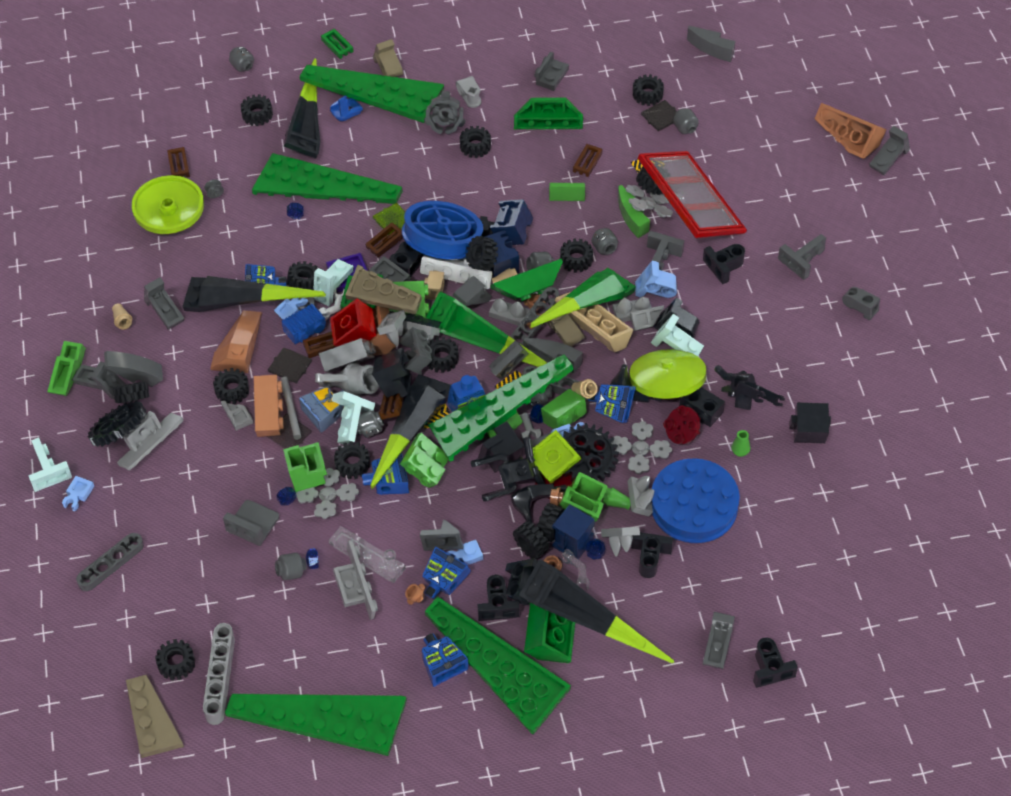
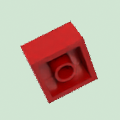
[330,298,377,347]

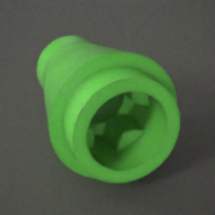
[731,430,751,457]
[602,487,631,510]

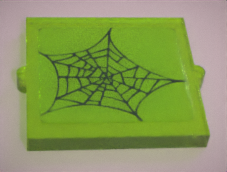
[373,203,405,235]

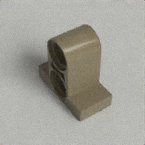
[373,39,403,77]
[547,314,585,347]

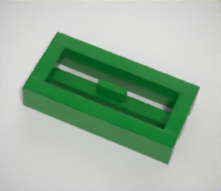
[321,28,354,59]

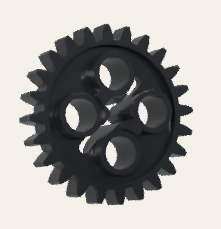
[87,400,147,447]
[563,423,619,482]

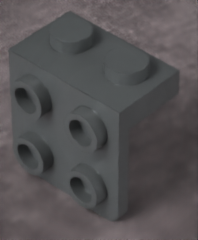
[223,500,279,546]

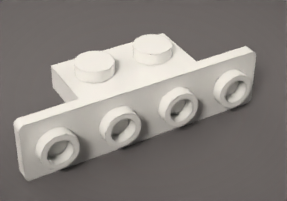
[420,256,492,289]

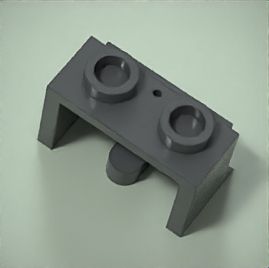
[399,327,432,375]

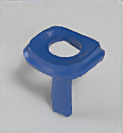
[330,95,363,122]

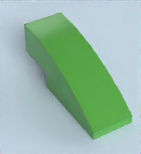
[618,185,650,238]
[47,341,86,396]

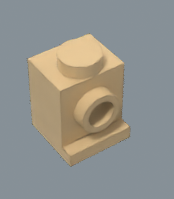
[424,271,445,300]

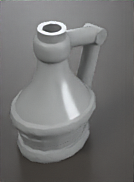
[315,363,379,396]

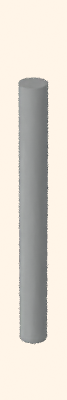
[280,377,301,440]

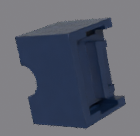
[490,199,533,245]
[481,230,519,278]
[552,504,595,561]

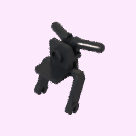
[714,365,785,410]
[470,437,546,501]

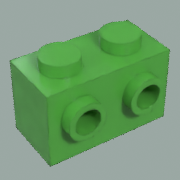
[541,389,587,429]

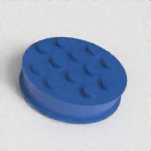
[402,201,483,260]
[651,458,740,543]

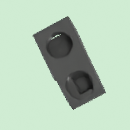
[842,287,880,321]

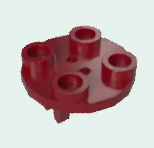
[663,405,700,445]

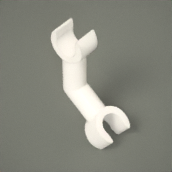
[319,289,345,321]

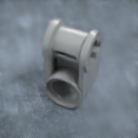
[456,76,481,108]

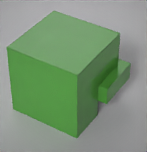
[283,442,327,492]
[560,472,608,522]

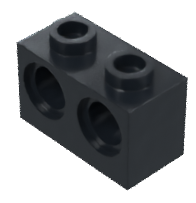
[389,241,427,277]
[679,387,725,427]

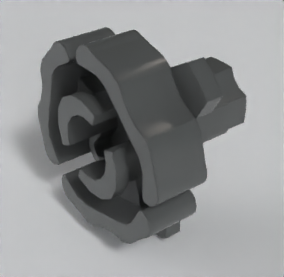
[424,91,466,134]

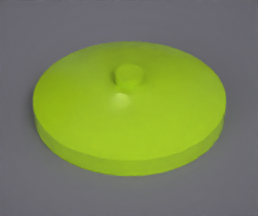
[132,175,204,234]
[630,349,706,399]

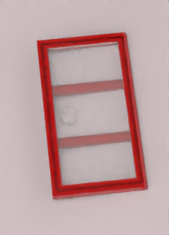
[637,151,747,238]

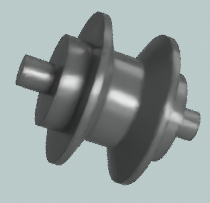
[204,179,224,198]

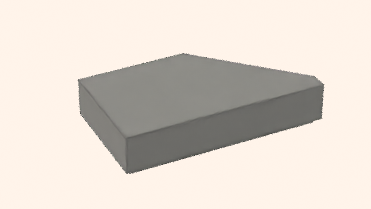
[630,305,664,331]
[221,400,253,431]

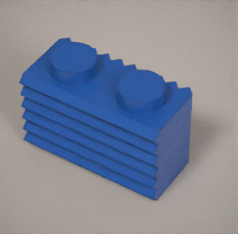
[282,303,326,345]

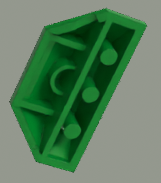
[514,98,583,129]
[490,258,563,301]

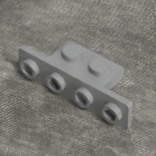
[117,411,184,470]
[333,540,378,620]

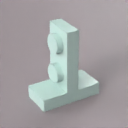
[314,259,353,306]
[651,314,704,356]
[332,391,375,444]
[28,438,72,492]

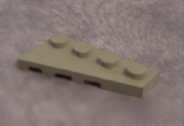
[345,265,422,314]
[126,675,184,758]

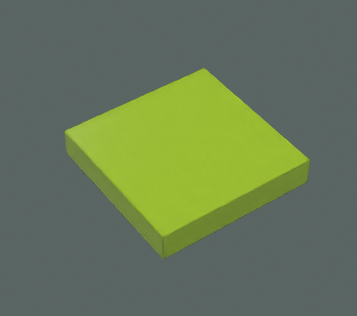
[533,430,581,484]

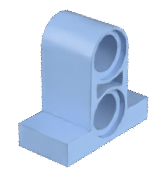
[635,261,677,298]

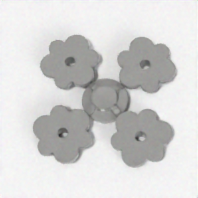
[625,185,673,218]
[612,421,672,474]
[296,468,359,519]

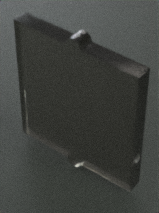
[641,100,677,131]
[268,348,312,384]
[266,414,312,449]

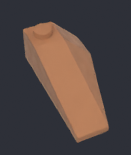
[210,310,262,373]

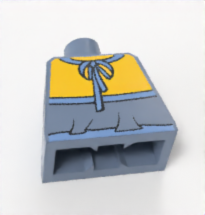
[299,387,344,433]

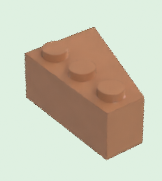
[254,375,284,437]

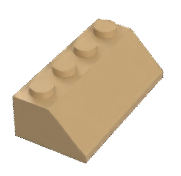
[555,292,633,352]

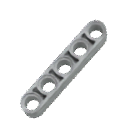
[203,623,235,725]

